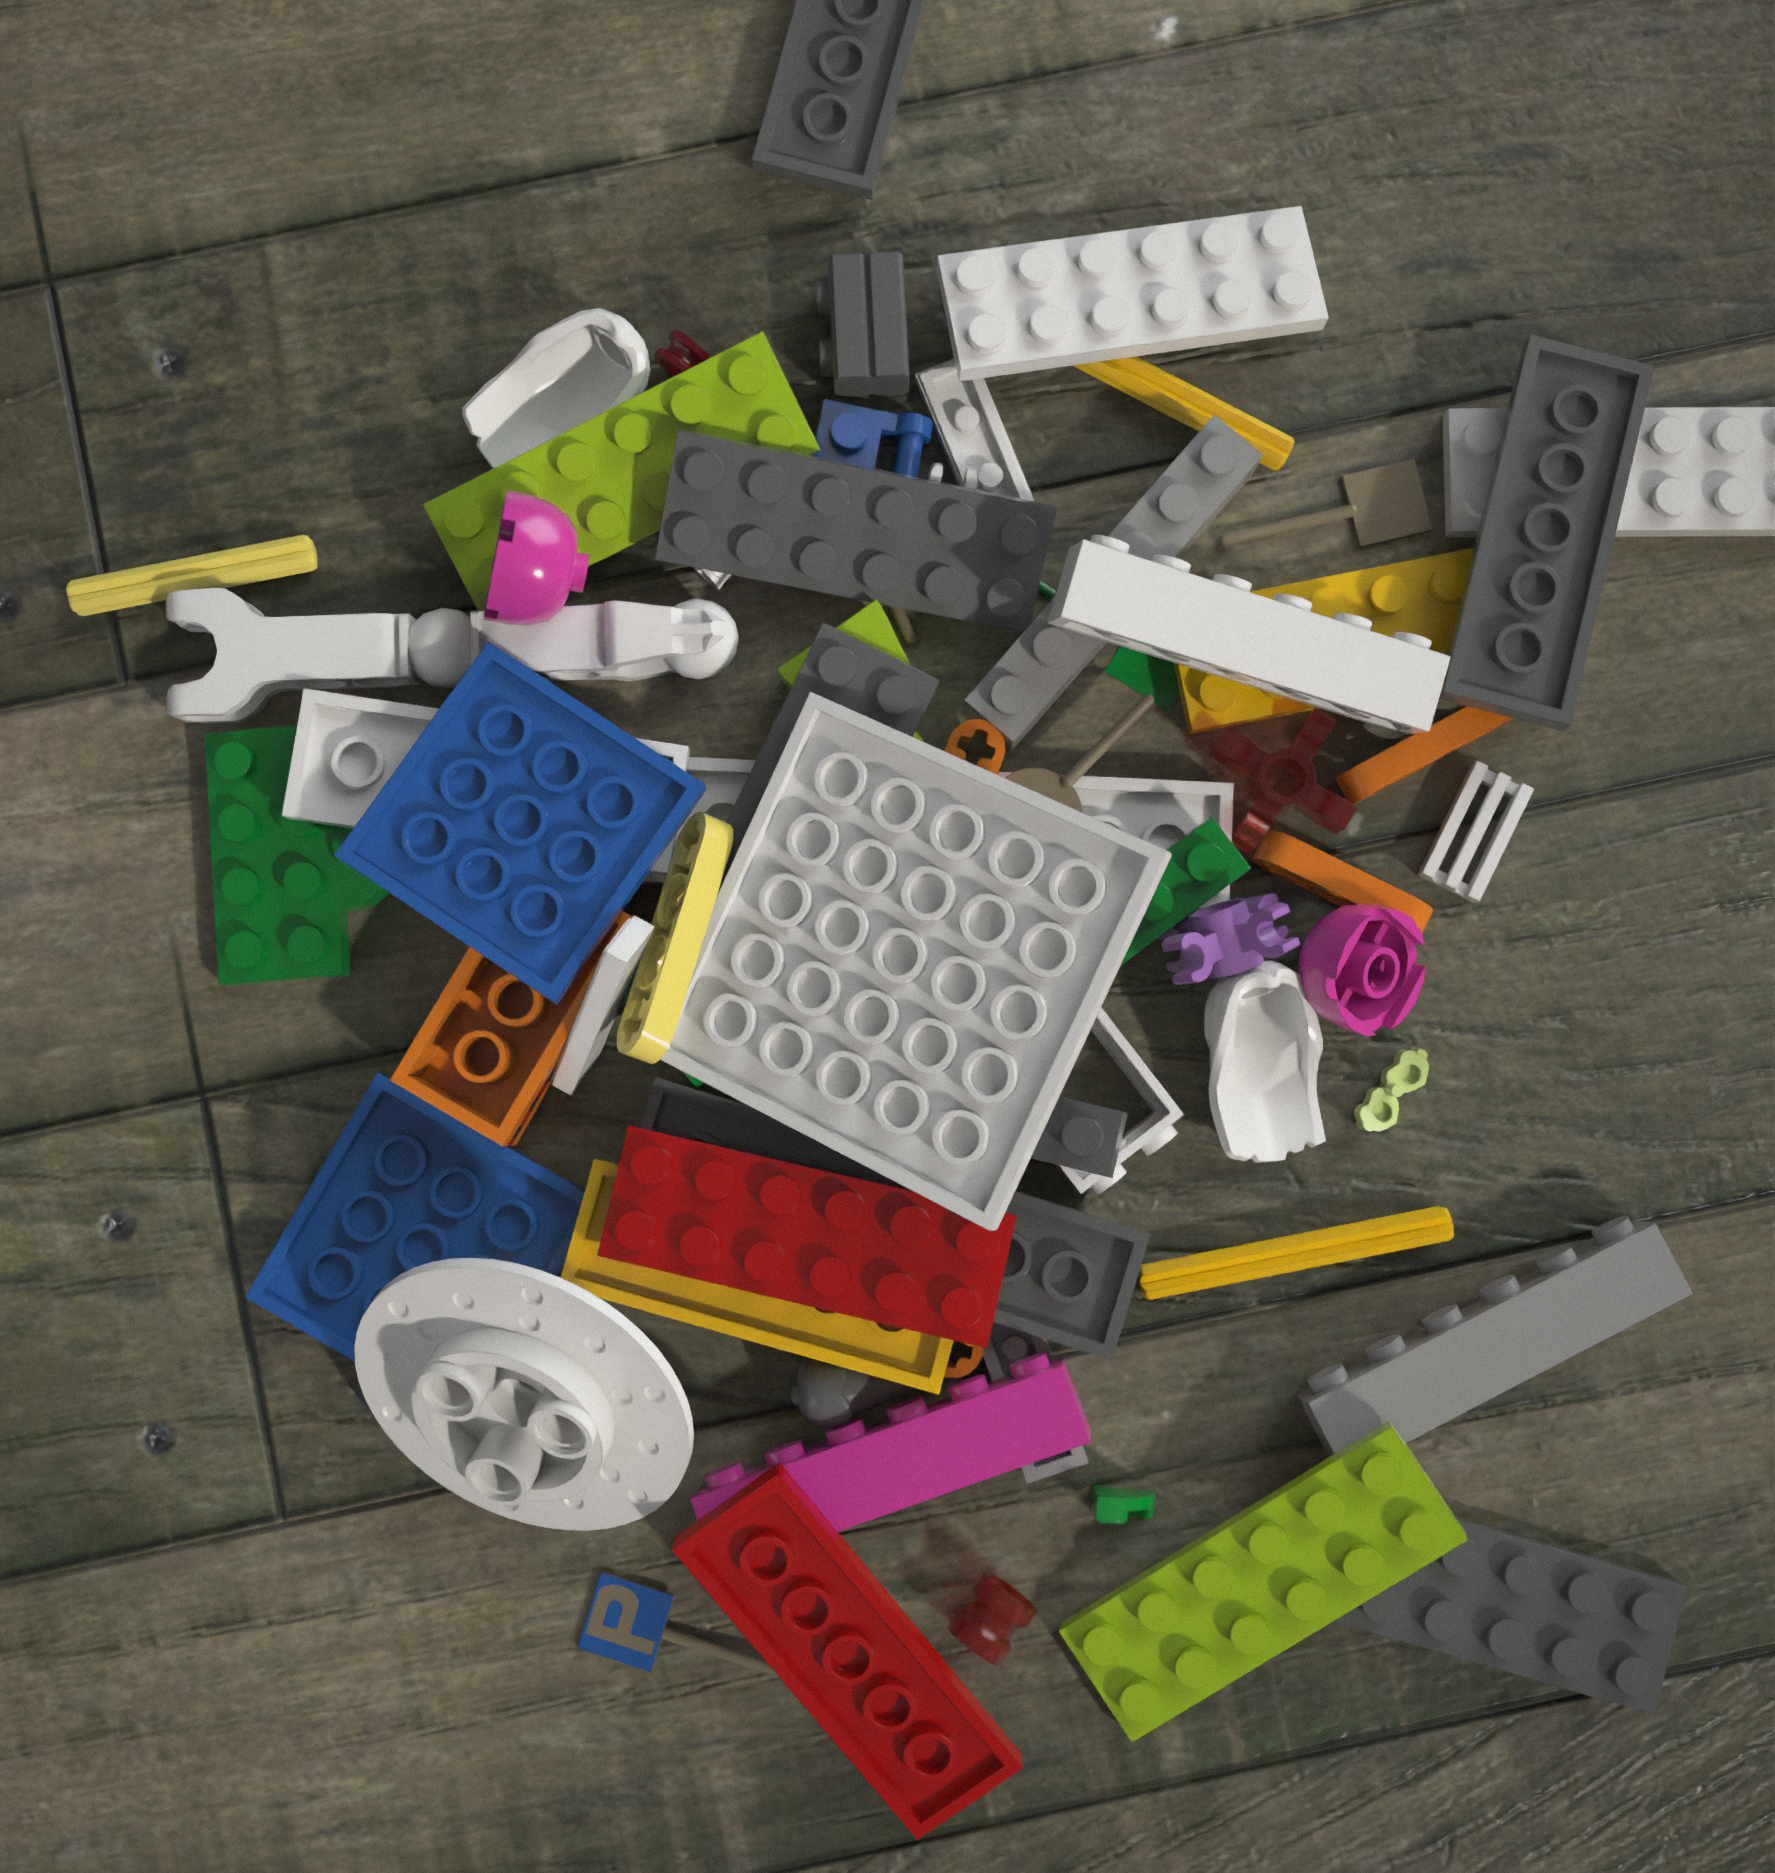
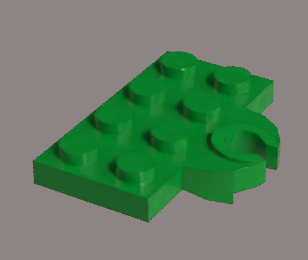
[204,725,390,986]

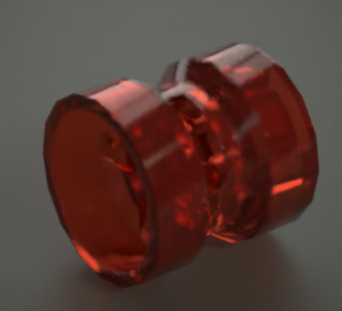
[948,1571,1038,1666]

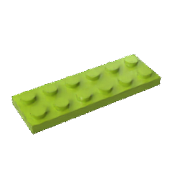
[423,331,821,611]
[1059,1420,1468,1742]

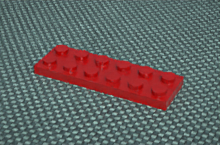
[597,1125,1017,1348]
[672,1462,1023,1840]

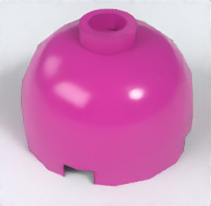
[483,490,589,626]
[1298,904,1426,1036]

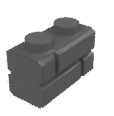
[816,251,909,398]

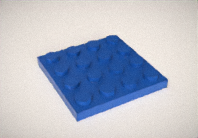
[334,641,706,1005]
[245,1072,585,1362]

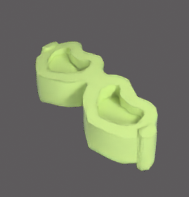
[1354,1048,1429,1132]

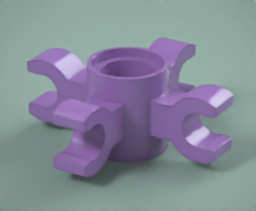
[1157,893,1300,985]

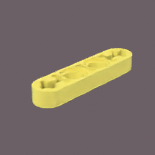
[617,812,734,1064]

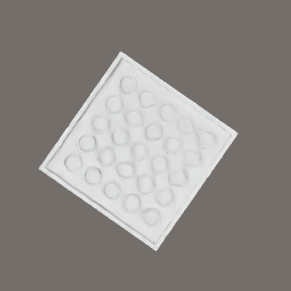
[660,692,1172,1231]

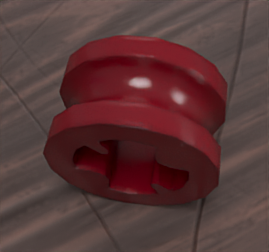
[654,330,711,377]

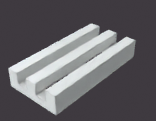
[1417,761,1534,903]

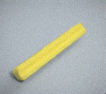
[66,535,318,616]

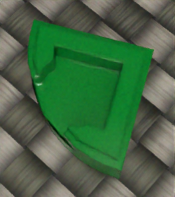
[1090,1486,1156,1524]

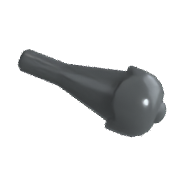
[790,1358,958,1427]

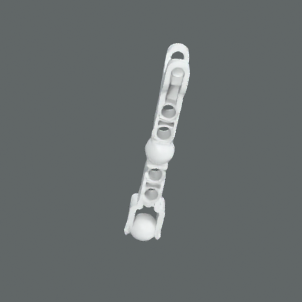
[166,588,739,723]

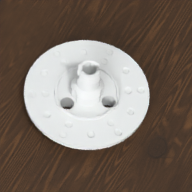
[354,1258,694,1531]

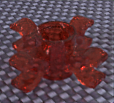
[1208,707,1358,854]

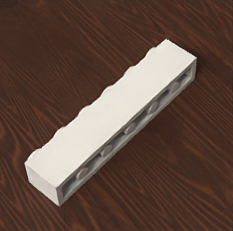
[1048,535,1451,735]

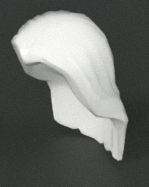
[462,308,651,468]
[1204,960,1326,1163]

